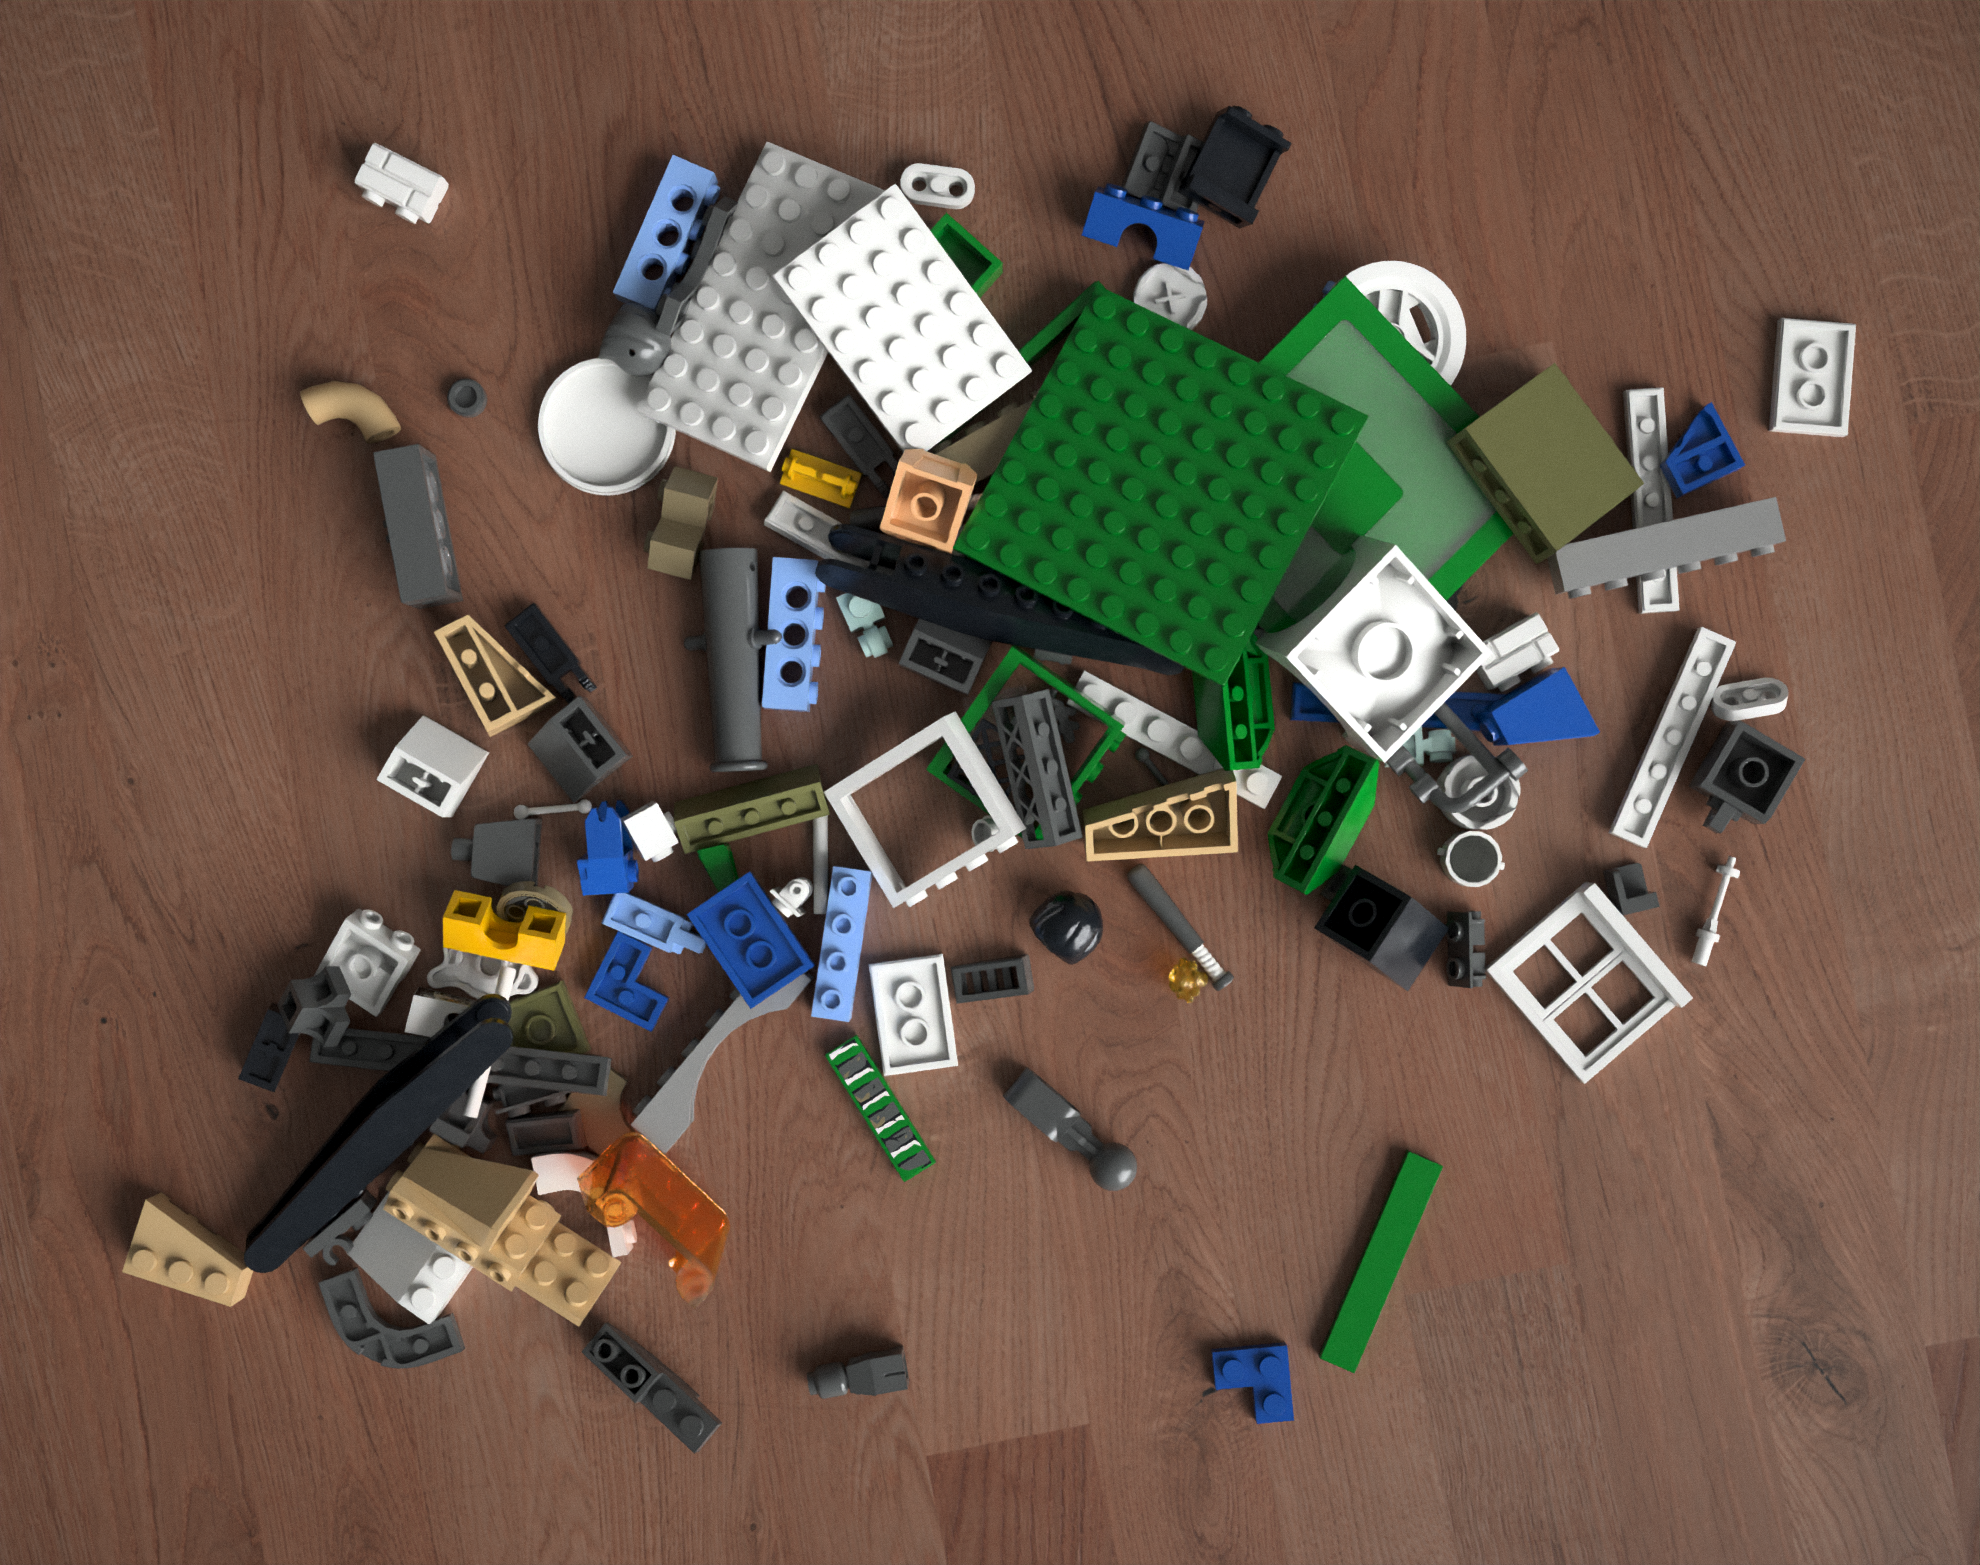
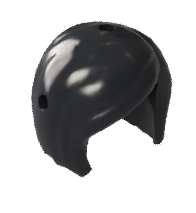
[1029,890,1103,965]

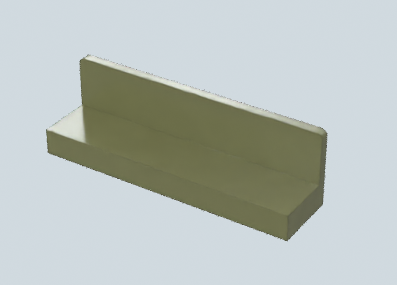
[674,764,830,854]

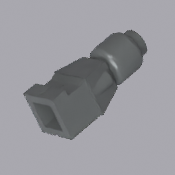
[807,1346,910,1399]

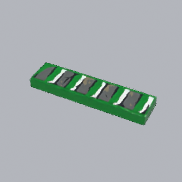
[825,1034,936,1182]

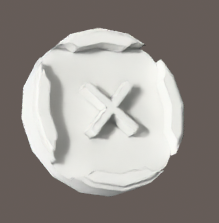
[1133,263,1207,330]

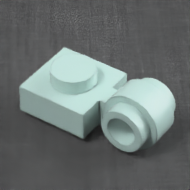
[836,593,894,658]
[1384,727,1456,767]

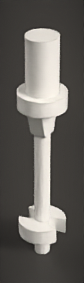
[1691,856,1740,966]

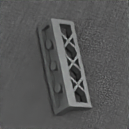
[991,689,1083,849]

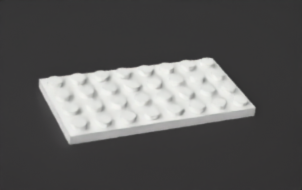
[636,142,886,472]

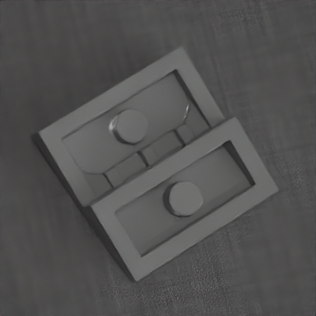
[1121,121,1202,212]

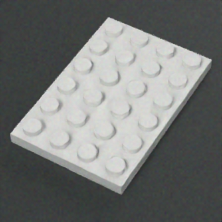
[772,183,1032,453]

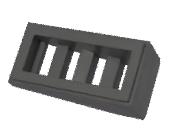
[951,954,1034,1004]

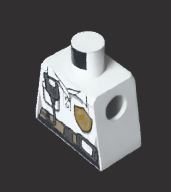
[404,987,475,1037]

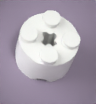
[1436,755,1521,830]

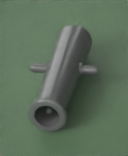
[684,548,782,772]

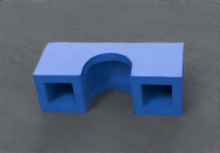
[1082,183,1205,270]

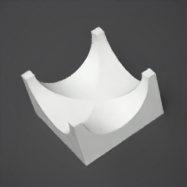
[1256,535,1492,763]

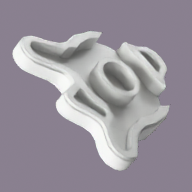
[427,948,539,999]

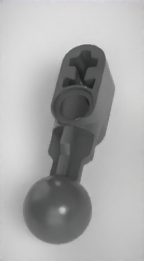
[1003,1067,1137,1191]

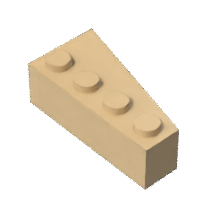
[1082,768,1238,861]

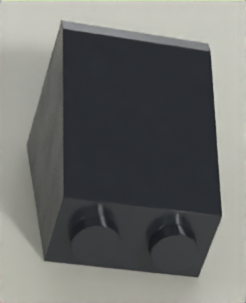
[1314,865,1449,991]

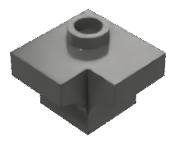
[277,966,352,1047]
[429,1088,498,1154]

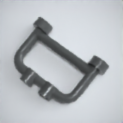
[1386,702,1528,813]

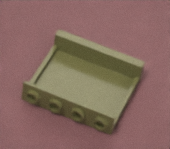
[1446,363,1644,564]

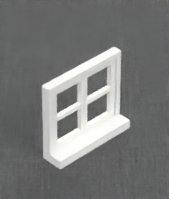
[1485,882,1693,1084]

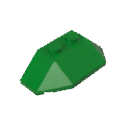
[1192,633,1275,771]
[1267,745,1379,895]

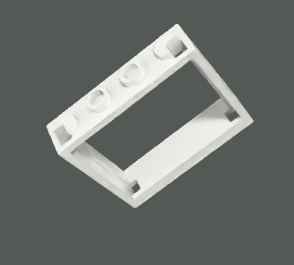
[824,711,1026,908]

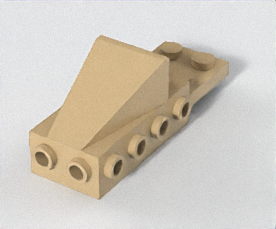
[383,1134,621,1327]

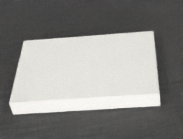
[1769,318,1856,437]
[869,954,958,1076]

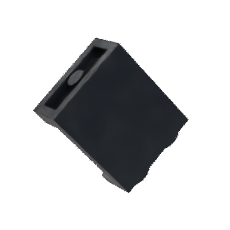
[1177,105,1291,229]

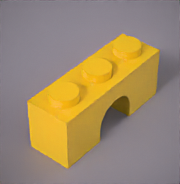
[443,890,566,971]

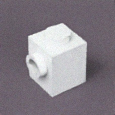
[621,801,679,862]

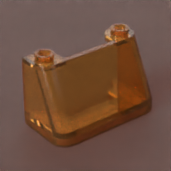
[577,1132,730,1309]

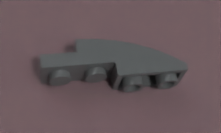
[582,1322,723,1454]

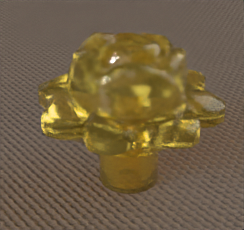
[1169,957,1208,1003]

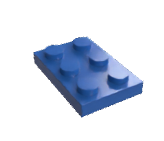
[686,871,815,1009]

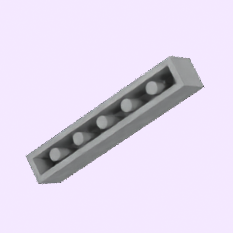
[1547,497,1786,599]

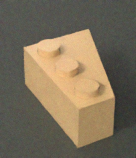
[434,615,557,737]
[122,1192,253,1307]

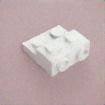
[314,908,421,1017]

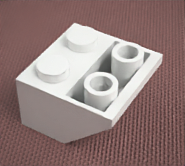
[376,715,490,817]

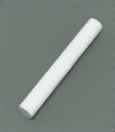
[813,815,829,914]

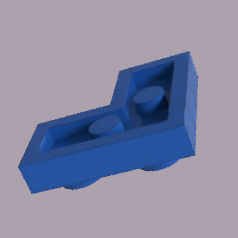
[584,931,670,1032]
[1211,1342,1294,1424]

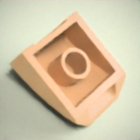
[880,449,978,554]

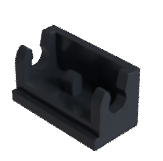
[238,1003,300,1092]

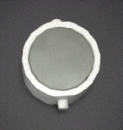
[1437,831,1505,887]

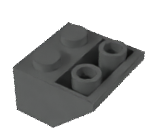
[898,619,993,697]
[527,696,633,803]

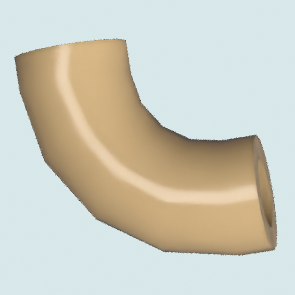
[300,381,401,444]

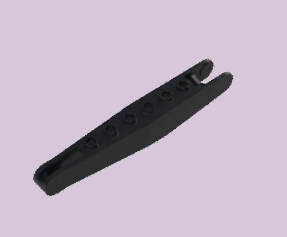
[815,523,1184,675]
[244,994,513,1273]

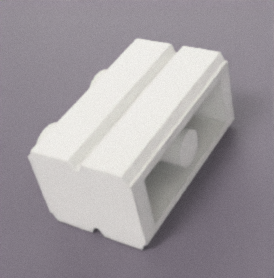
[354,143,449,224]
[1476,612,1559,692]

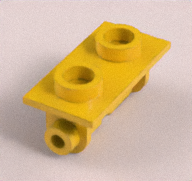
[779,449,862,509]

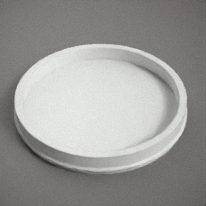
[538,358,676,496]

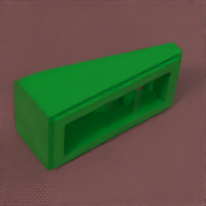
[697,844,739,893]

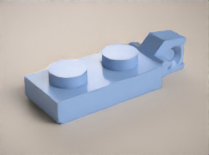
[601,893,706,954]

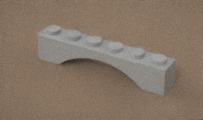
[631,971,814,1154]

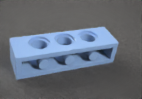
[613,155,720,312]
[762,557,826,712]
[811,865,873,1022]

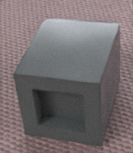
[1603,863,1660,916]

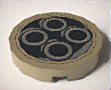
[496,881,573,935]

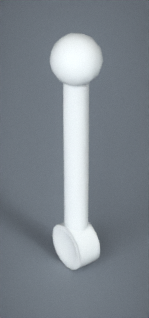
[514,799,592,820]

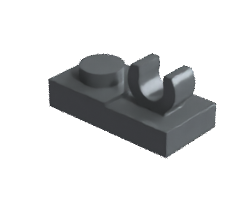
[303,1190,377,1266]

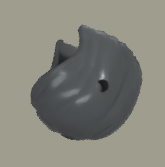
[598,303,671,377]

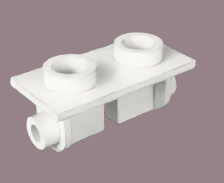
[770,877,813,917]

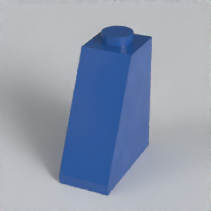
[1476,667,1600,746]

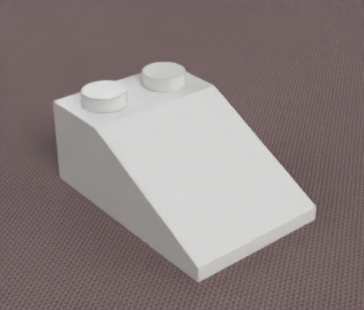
[346,1191,473,1324]

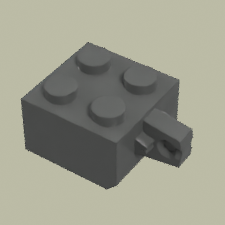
[1689,720,1805,834]

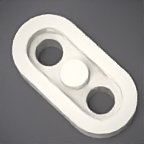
[900,163,975,209]
[1711,678,1789,721]

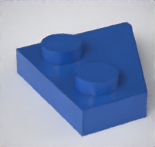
[1660,402,1745,498]

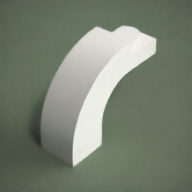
[531,1150,640,1257]

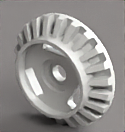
[1331,261,1466,386]

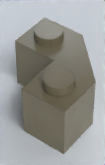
[643,466,718,580]

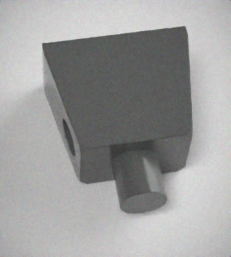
[451,819,542,886]

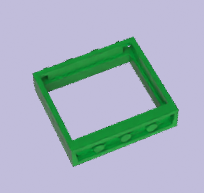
[926,645,1126,839]

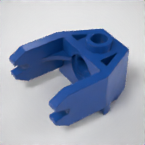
[577,800,639,896]

